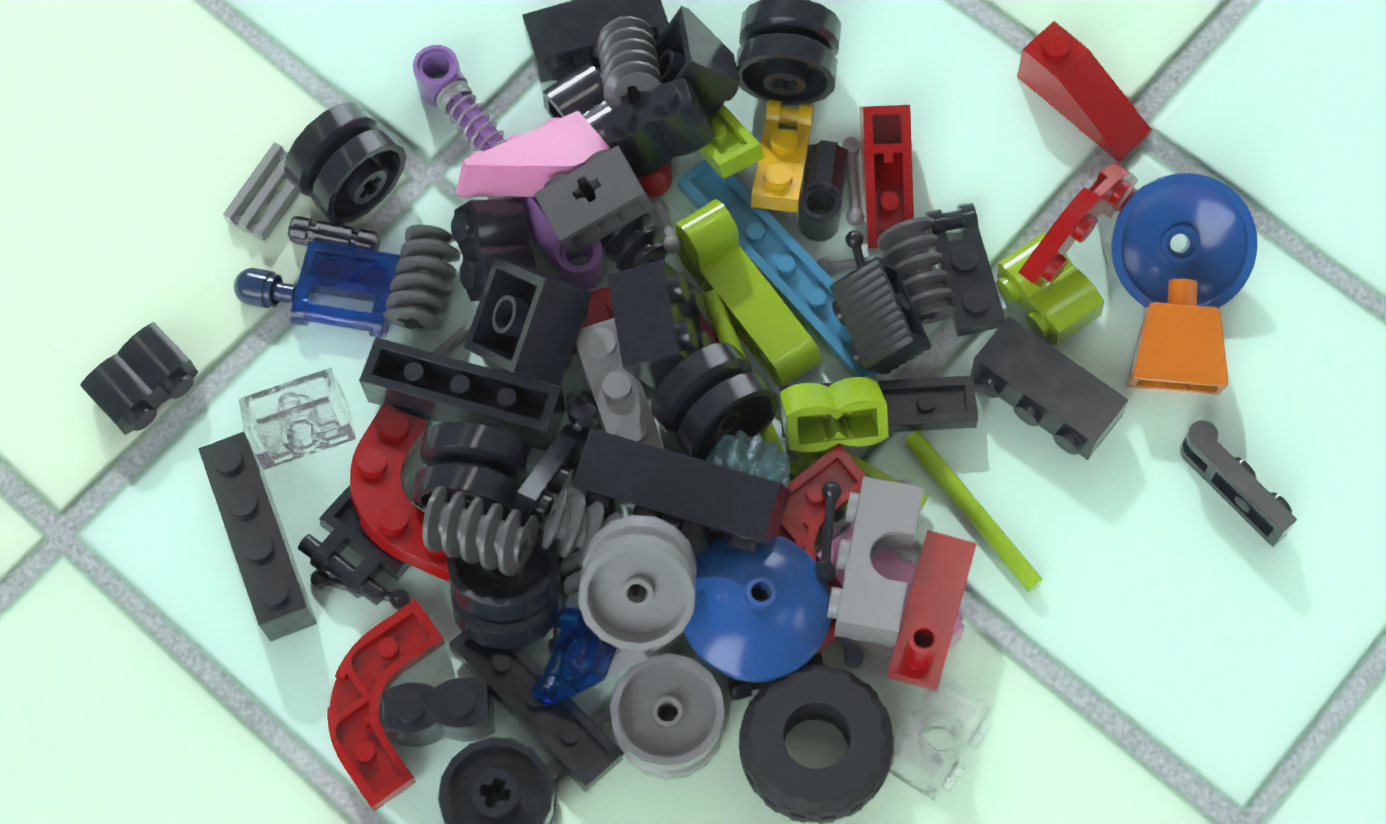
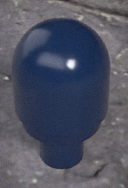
[233,268,300,308]

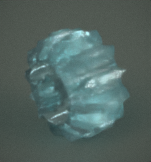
[707,430,791,488]

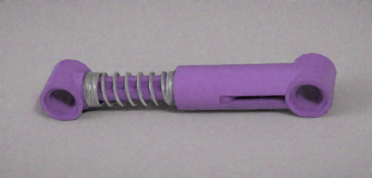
[413,45,605,291]

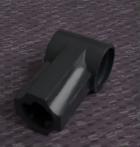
[798,140,848,242]

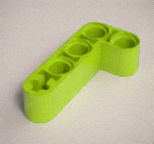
[674,199,823,387]

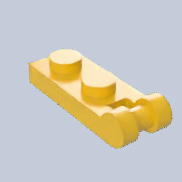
[751,100,814,213]

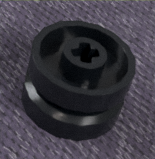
[736,0,842,106]
[284,102,407,225]
[650,342,779,465]
[412,422,531,519]
[447,518,562,650]
[438,737,559,824]

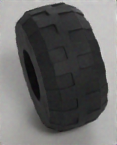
[739,664,894,824]

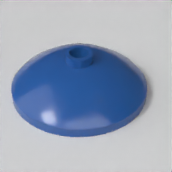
[1111,173,1258,308]
[683,536,831,682]

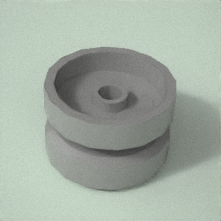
[578,515,696,651]
[610,653,725,780]

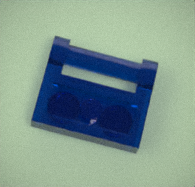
[290,241,402,339]
[531,608,617,705]

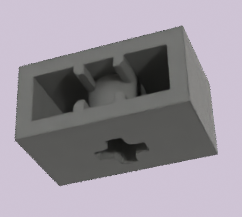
[534,146,654,256]

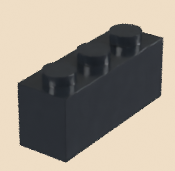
[522,0,669,83]
[970,316,1129,460]

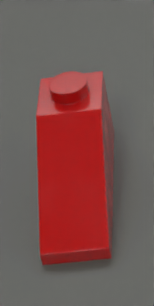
[1017,21,1152,163]
[859,104,914,249]

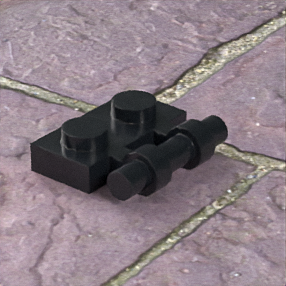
[298,485,411,605]

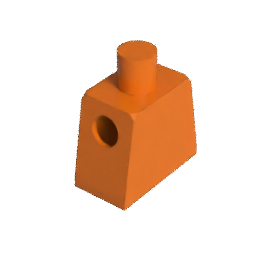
[1127,279,1228,395]

